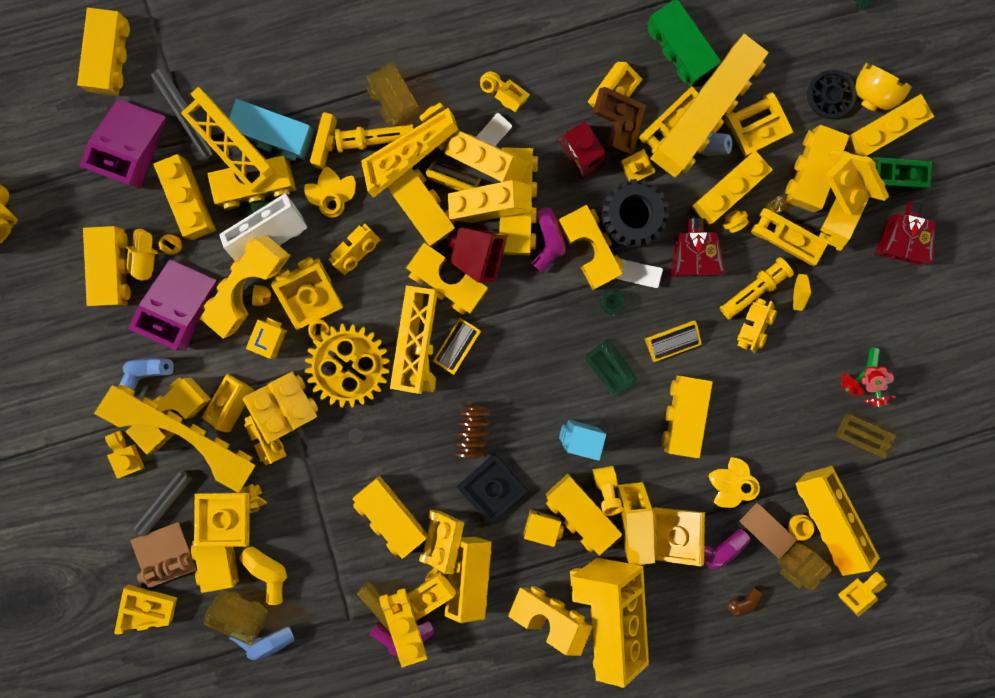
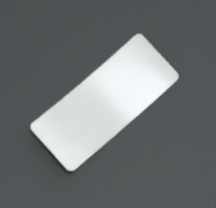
[476,113,512,146]
[616,259,663,288]

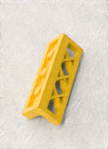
[181,87,276,192]
[390,286,438,394]

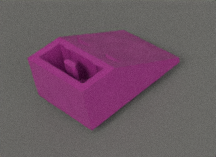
[79,99,167,190]
[128,259,218,351]

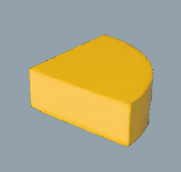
[793,274,811,311]

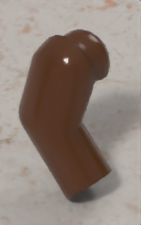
[727,587,764,617]

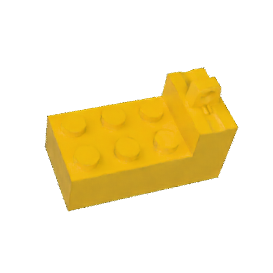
[570,558,649,688]

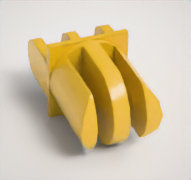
[125,228,158,281]

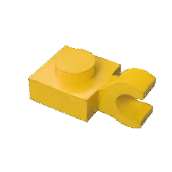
[105,431,145,479]
[838,572,887,617]

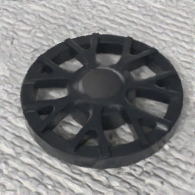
[807,70,857,119]

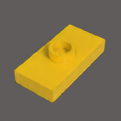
[310,112,337,170]

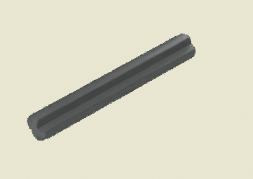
[152,68,217,160]

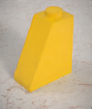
[618,482,655,566]

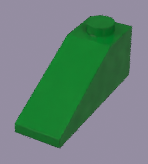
[871,157,932,188]

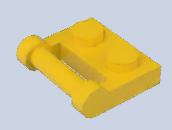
[724,92,793,157]
[419,510,464,574]

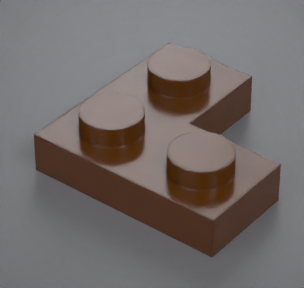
[593,87,646,156]

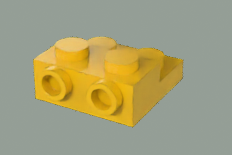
[271,257,343,330]
[242,372,318,444]

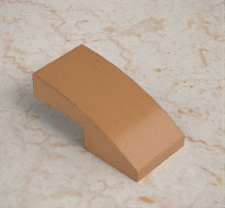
[739,503,797,559]

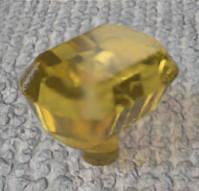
[766,196,787,214]

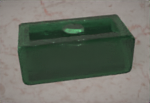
[583,338,638,397]

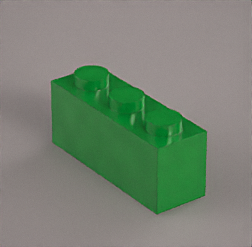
[647,0,721,87]

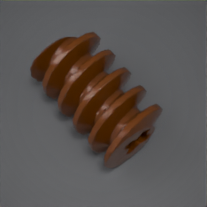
[454,403,492,458]

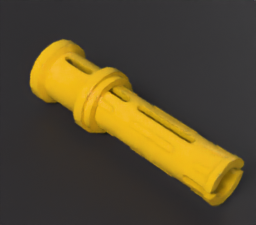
[335,124,413,153]
[719,257,794,320]

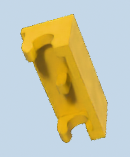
[819,198,869,251]

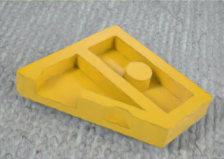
[114,584,177,634]

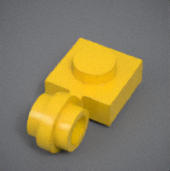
[480,71,530,112]

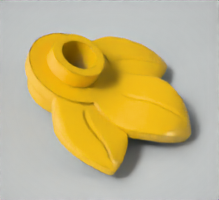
[305,167,356,218]
[709,457,760,508]

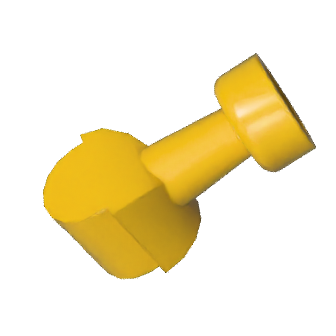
[409,345,436,392]
[593,466,623,516]

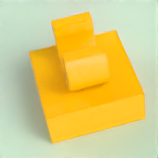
[620,149,655,182]

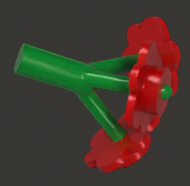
[839,348,896,408]

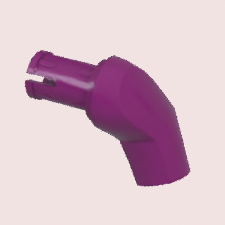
[531,207,566,274]
[704,529,750,569]
[369,620,435,656]

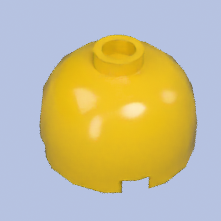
[855,63,912,112]

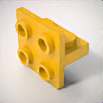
[825,149,889,215]

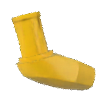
[239,546,287,605]

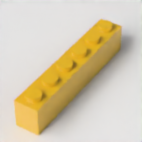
[650,34,769,177]

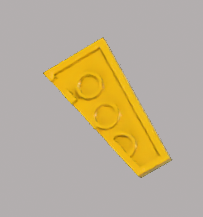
[361,108,458,198]

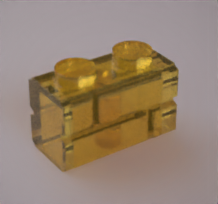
[366,63,421,126]
[777,542,832,591]
[204,589,268,646]

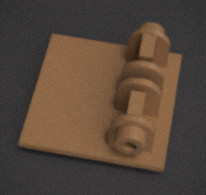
[130,522,197,588]

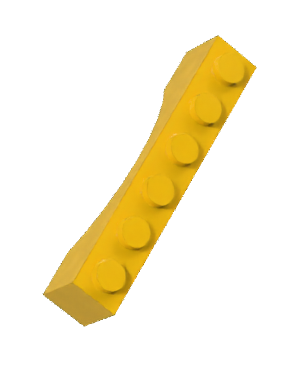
[94,384,256,493]

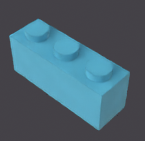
[229,99,315,161]
[559,420,606,461]

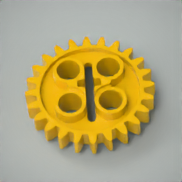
[305,323,389,407]

